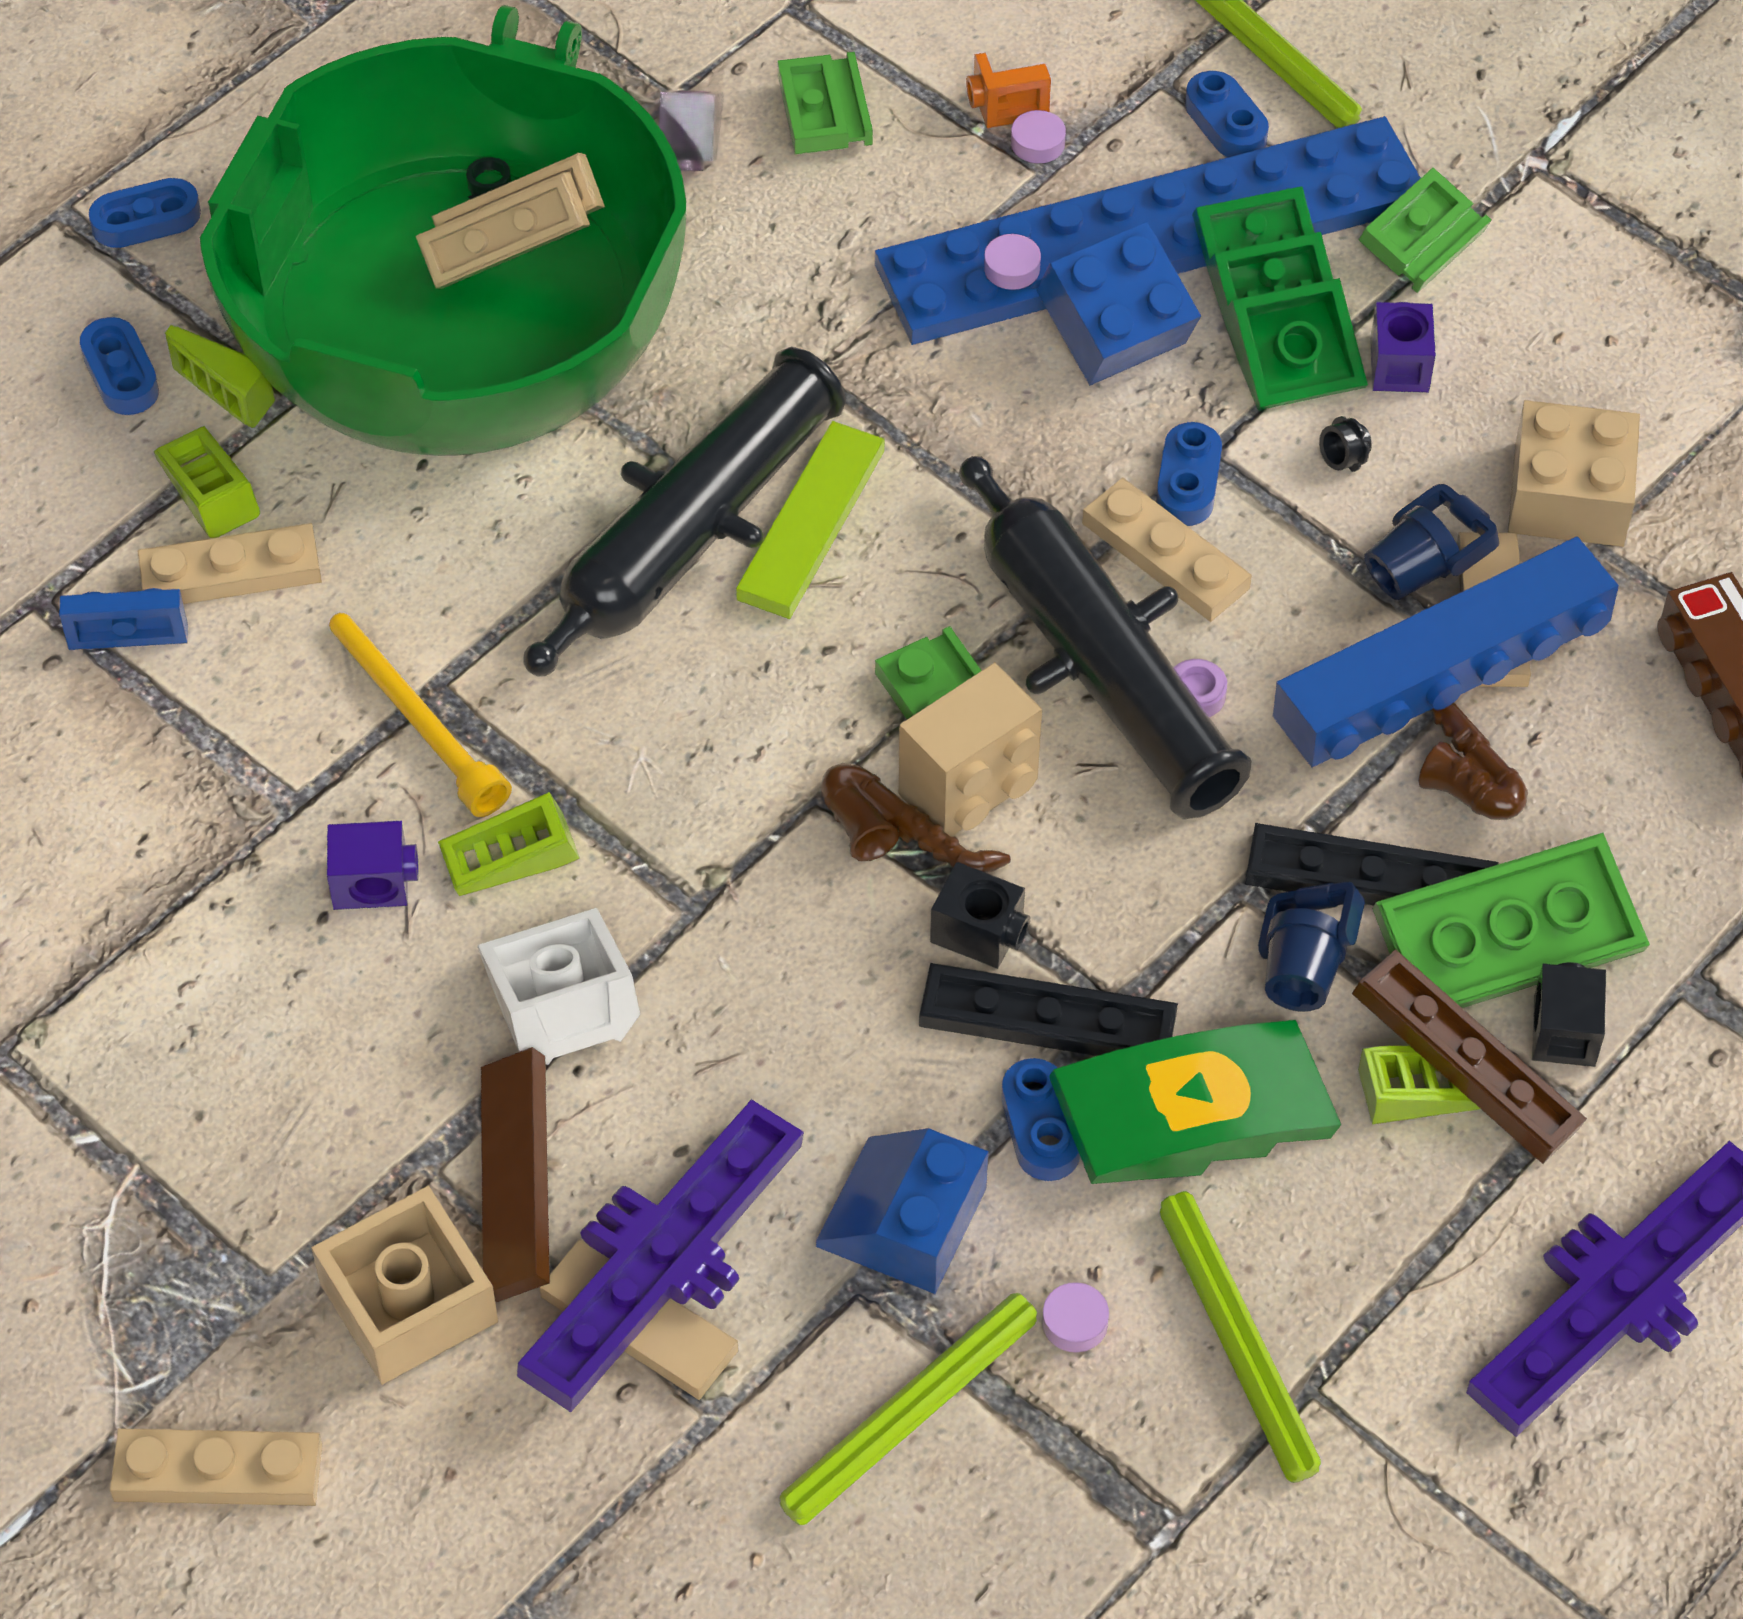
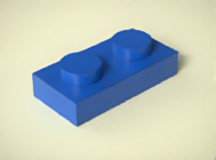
[59,588,188,650]

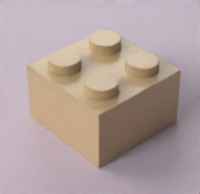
[1508,400,1640,547]
[898,662,1042,837]
[311,1185,498,1385]

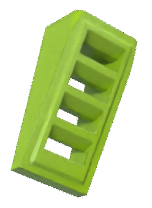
[165,325,275,428]
[154,426,260,538]
[438,792,580,896]
[1358,1046,1480,1124]

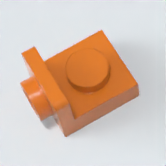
[966,53,1051,128]

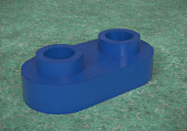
[1185,71,1269,157]
[89,178,201,248]
[80,317,159,415]
[1156,422,1222,526]
[1001,1058,1080,1181]

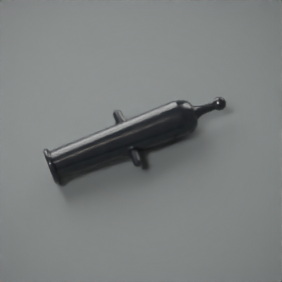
[523,347,846,677]
[959,456,1252,819]

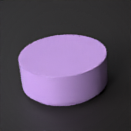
[1011,110,1066,163]
[984,234,1041,289]
[1174,659,1227,717]
[1042,1283,1109,1352]

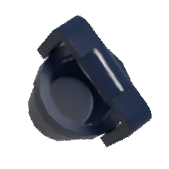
[1364,484,1499,600]
[1258,882,1365,1012]

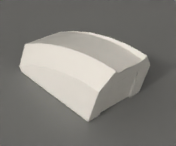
[478,908,640,1065]

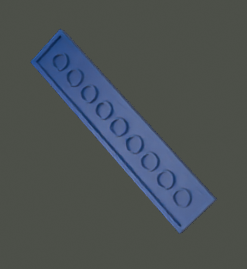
[875,116,1421,345]

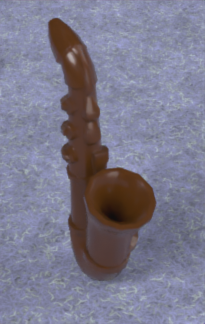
[1418,703,1528,820]
[820,763,1011,873]

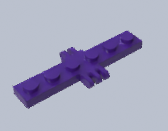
[517,1099,804,1412]
[1466,1140,1743,1437]

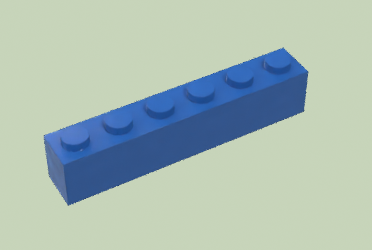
[1273,536,1619,768]

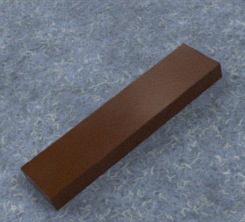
[1352,949,1587,1164]
[481,1047,550,1303]

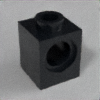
[930,862,1031,969]
[1532,962,1606,1067]

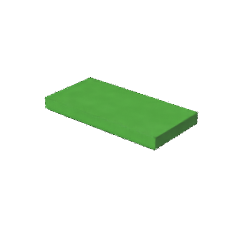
[1372,833,1650,1008]

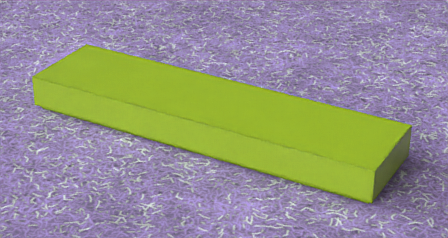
[736,421,885,619]

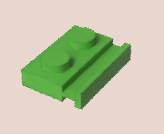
[778,52,873,154]
[1359,168,1492,293]
[875,626,982,719]

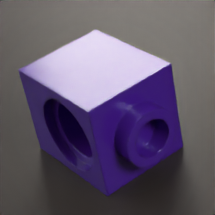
[1370,302,1436,393]
[327,821,419,910]

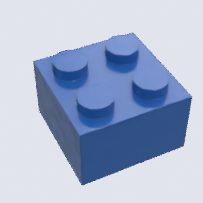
[1037,221,1201,386]

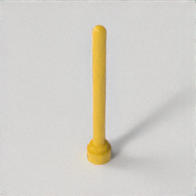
[329,613,512,817]

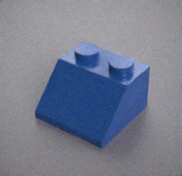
[816,1128,988,1294]

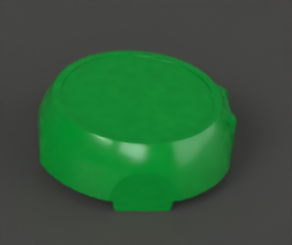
[200,5,686,456]

